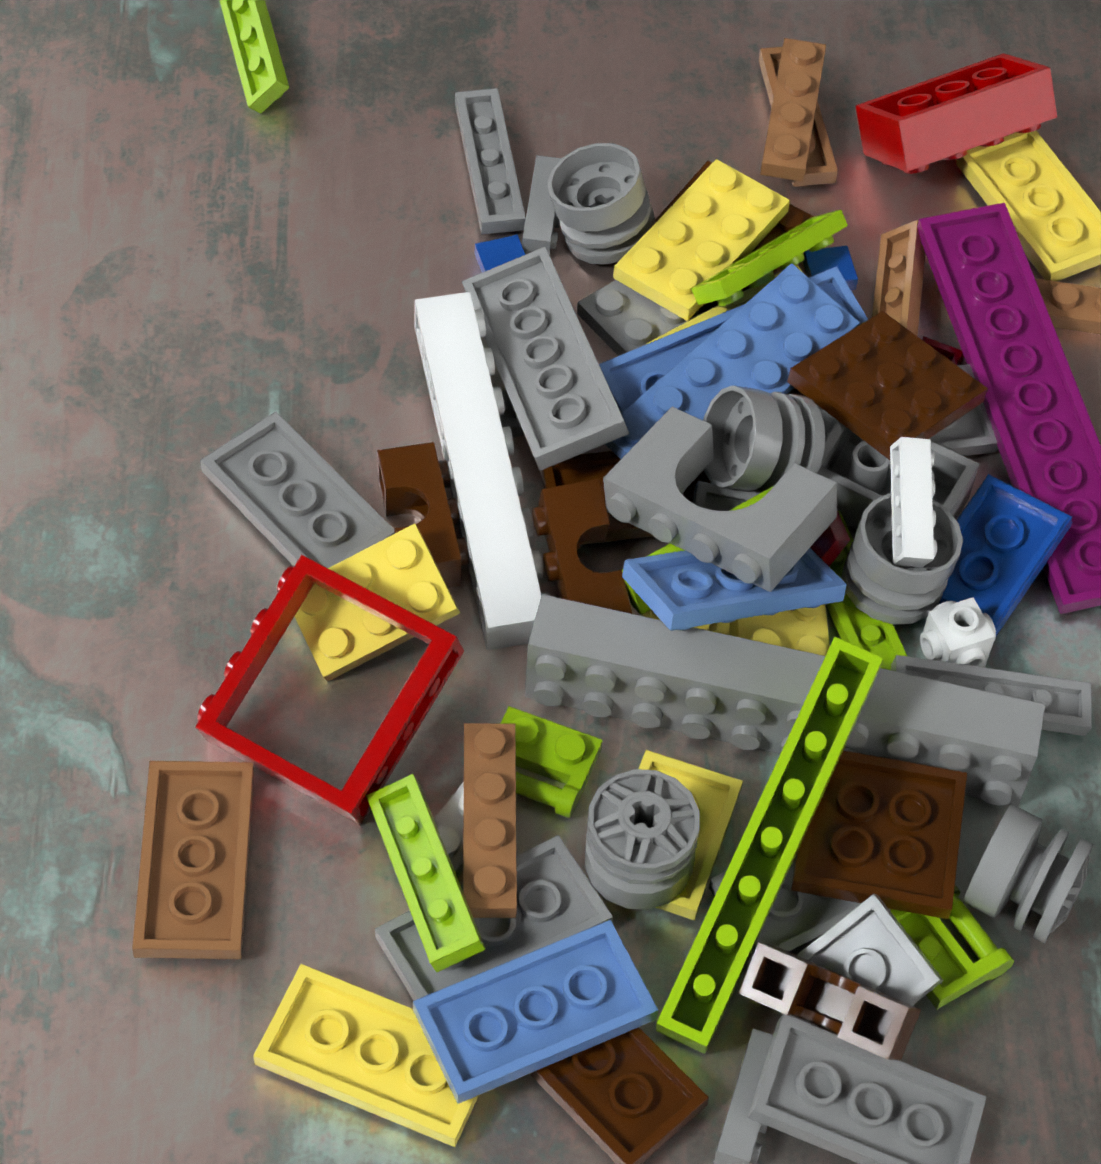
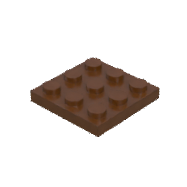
[787,311,988,460]
[791,750,967,919]

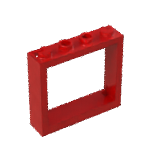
[195,554,464,826]

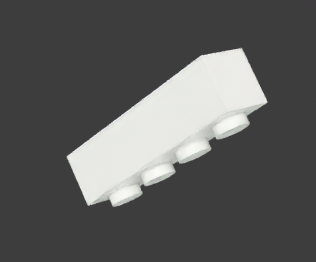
[890,437,937,568]

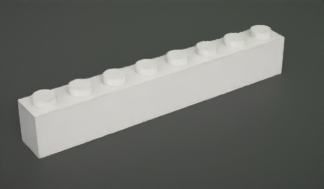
[414,292,550,650]

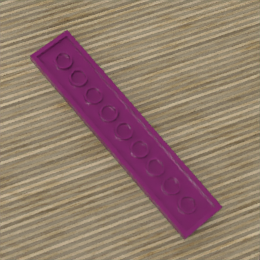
[917,203,1101,614]

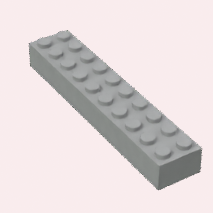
[525,594,1045,807]

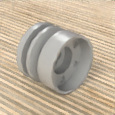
[547,143,656,264]
[703,385,825,492]
[841,493,963,624]
[585,769,700,910]
[963,804,1094,944]

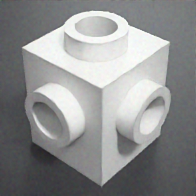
[920,597,996,668]

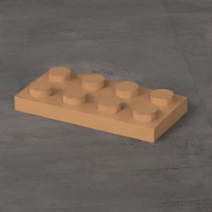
[132,761,254,959]

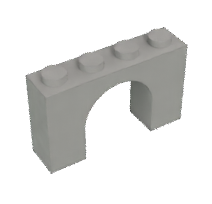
[603,406,837,592]

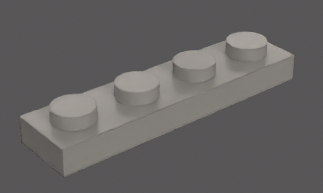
[455,88,526,235]
[891,655,1092,736]

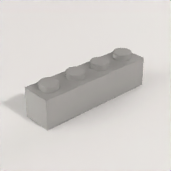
[522,155,562,256]
[713,1029,773,1164]

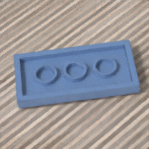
[622,548,847,631]
[413,920,659,1104]

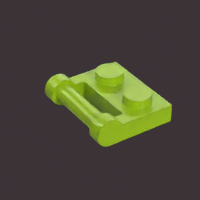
[500,706,603,818]
[890,884,1014,1010]

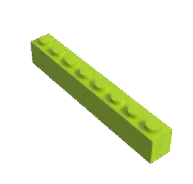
[656,636,883,1054]

